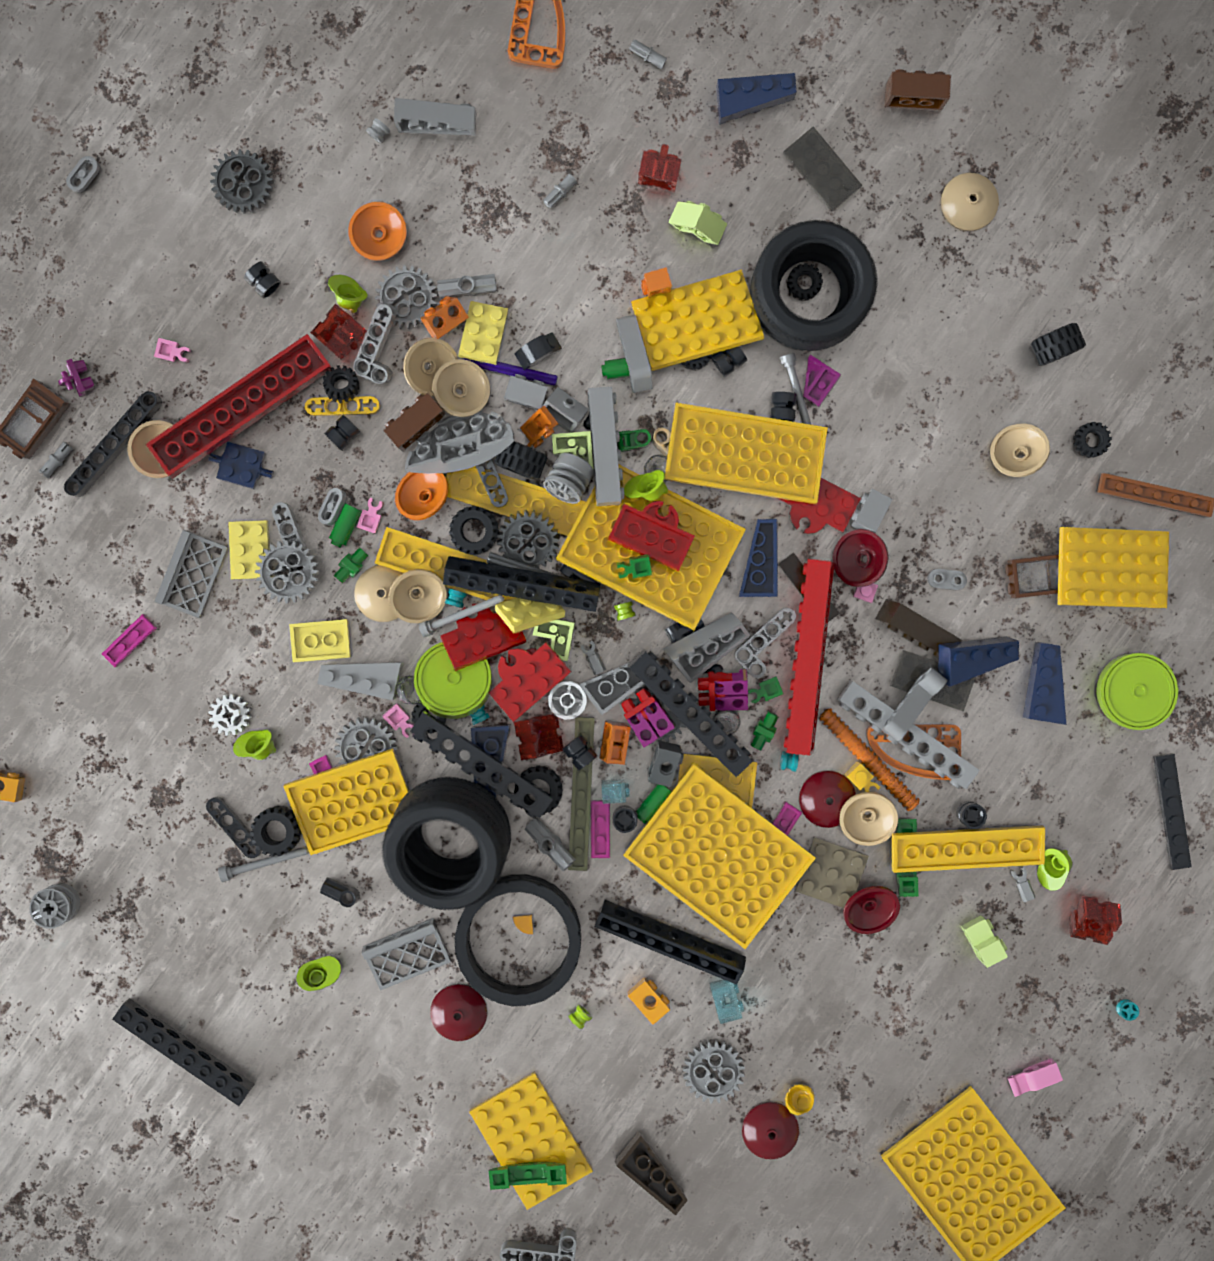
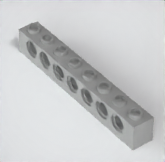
[837,681,980,789]

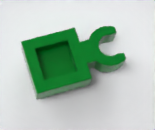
[616,554,652,578]
[748,676,784,703]

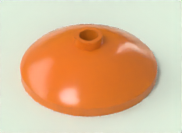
[348,202,407,261]
[395,472,449,521]

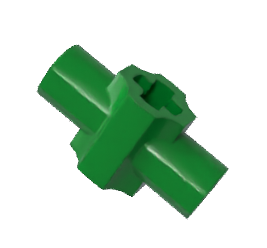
[333,547,368,584]
[750,711,779,751]

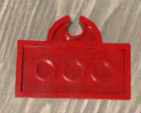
[777,478,861,534]
[608,501,695,572]
[440,603,526,671]
[489,642,572,722]

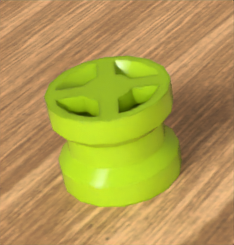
[614,601,636,621]
[568,1005,592,1029]

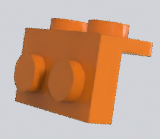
[520,405,558,448]

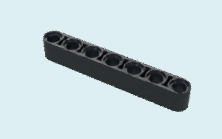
[64,391,162,497]

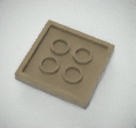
[795,837,869,908]

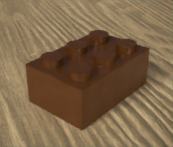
[884,69,951,110]
[383,393,446,452]

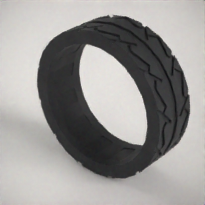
[455,874,581,1006]

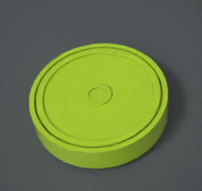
[414,642,492,719]
[1097,653,1178,730]

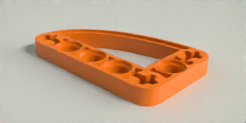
[508,0,565,69]
[866,724,961,780]

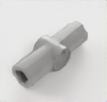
[437,274,497,298]
[524,818,576,871]

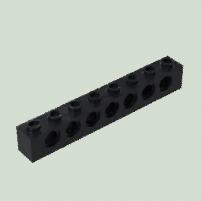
[443,556,601,612]
[627,650,753,777]
[410,711,554,819]
[594,899,746,985]
[112,998,255,1106]

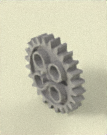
[375,265,438,329]
[255,540,319,603]
[334,716,398,764]
[683,1040,745,1104]

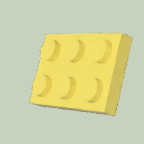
[458,301,508,365]
[228,520,270,579]
[495,598,565,633]
[289,619,351,662]

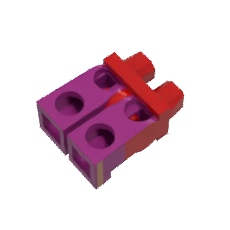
[698,669,748,711]
[621,688,676,748]

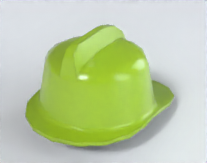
[328,274,367,313]
[624,470,668,501]
[233,730,277,760]
[1037,848,1072,891]
[296,956,341,991]

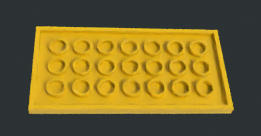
[664,403,828,504]

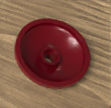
[833,529,889,587]
[799,770,856,828]
[843,886,900,934]
[430,984,487,1041]
[742,1102,799,1159]

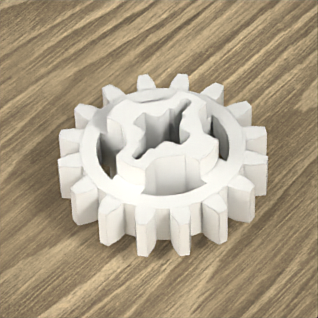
[208,694,252,736]

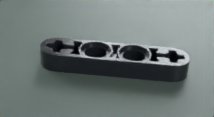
[206,797,262,859]

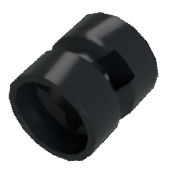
[244,261,281,299]
[711,346,748,377]
[770,392,797,422]
[324,414,361,451]
[562,734,598,771]
[956,801,987,829]
[612,805,638,833]

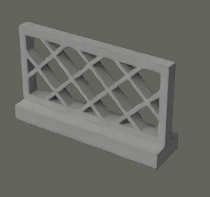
[154,530,228,618]
[362,918,451,991]

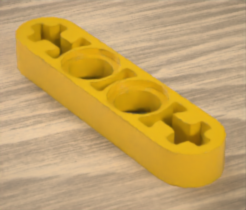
[305,396,381,416]

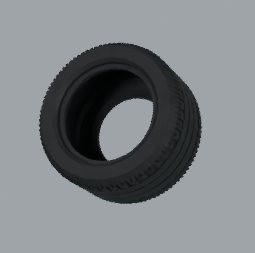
[750,220,877,351]
[382,777,511,910]

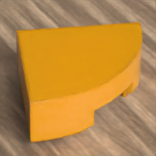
[513,914,533,934]

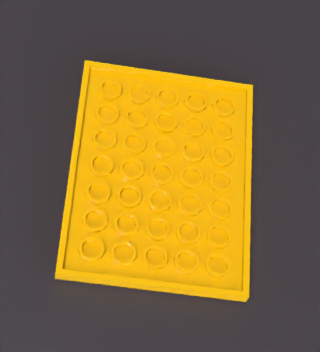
[556,464,746,630]
[623,763,816,949]
[881,1086,1066,1261]

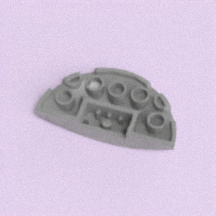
[405,410,515,474]

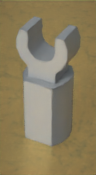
[581,641,606,675]
[1011,866,1036,902]

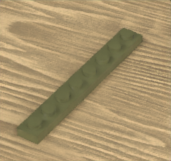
[568,717,595,871]

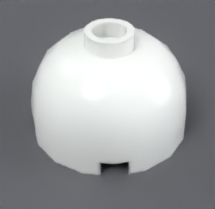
[548,681,587,720]

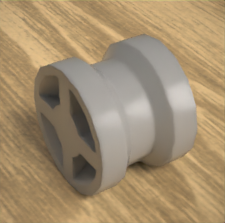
[366,118,390,143]

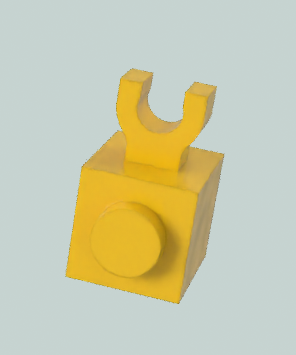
[844,761,881,792]

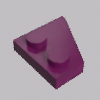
[803,355,841,407]

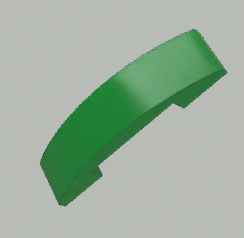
[896,819,919,897]
[489,1162,567,1190]

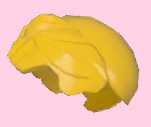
[785,1084,815,1115]

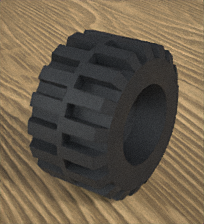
[1031,323,1086,365]
[494,441,548,480]
[449,506,499,555]
[514,765,563,815]
[250,806,302,857]

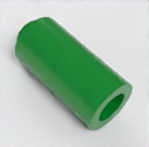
[601,358,630,380]
[329,503,362,548]
[636,784,672,824]

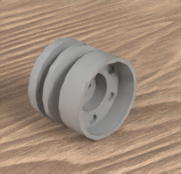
[544,453,594,504]
[29,883,80,929]

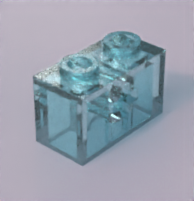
[602,779,630,804]
[709,979,744,1024]

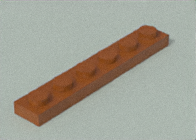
[1097,473,1214,517]

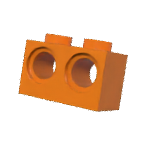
[641,267,672,298]
[420,296,469,339]
[599,721,631,765]

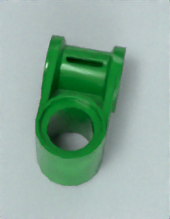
[617,429,652,452]

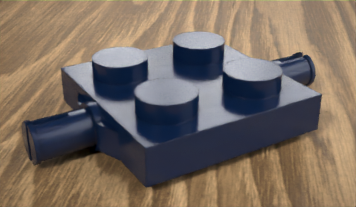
[208,441,274,490]

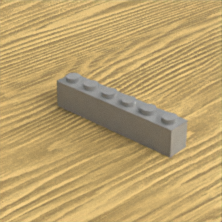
[587,387,624,506]

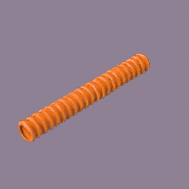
[819,708,920,811]

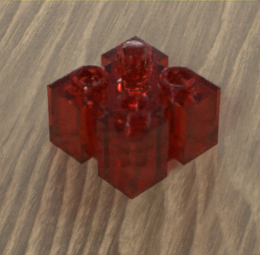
[638,144,682,192]
[310,304,367,360]
[514,713,564,760]
[1069,896,1122,945]

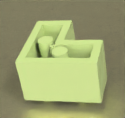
[669,201,727,245]
[552,431,593,468]
[533,619,575,661]
[961,916,1008,968]

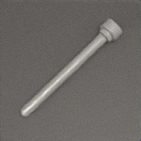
[780,353,811,425]
[419,595,504,637]
[218,847,309,883]

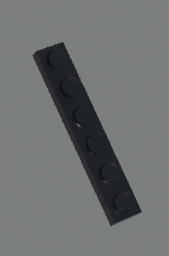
[1153,753,1192,870]

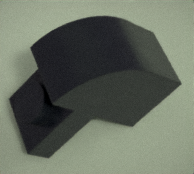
[514,332,562,370]

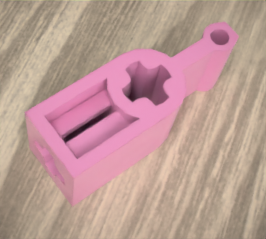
[1007,1058,1063,1097]

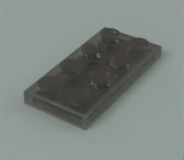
[783,126,863,212]
[890,650,976,712]

